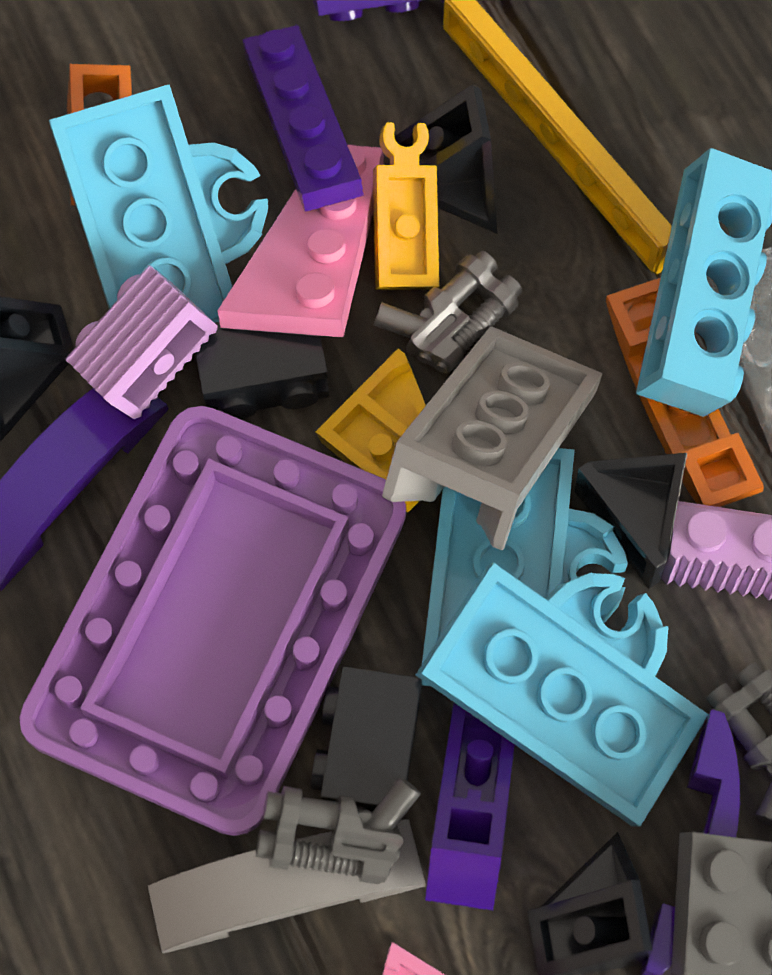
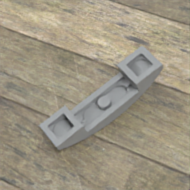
[148,819,425,954]

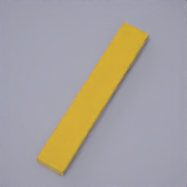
[443,0,672,275]

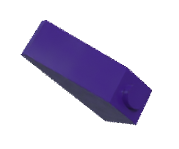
[425,702,515,910]

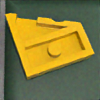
[316,349,426,513]

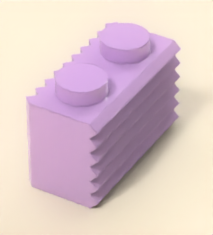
[65,265,217,419]
[661,501,772,601]

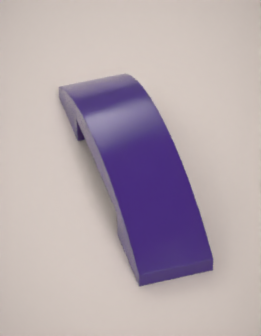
[0,388,169,591]
[639,709,740,975]

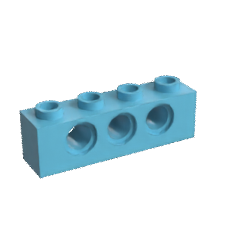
[636,148,772,417]

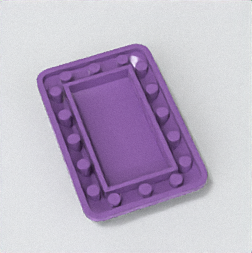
[19,406,406,836]

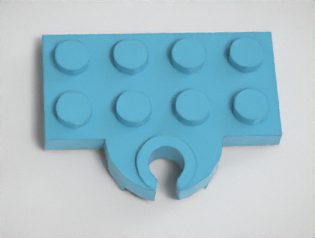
[48,84,268,323]
[422,448,628,686]
[416,563,708,826]

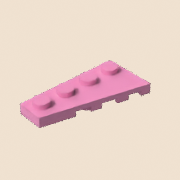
[217,145,384,337]

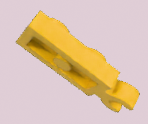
[373,123,439,290]

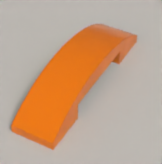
[606,278,764,507]

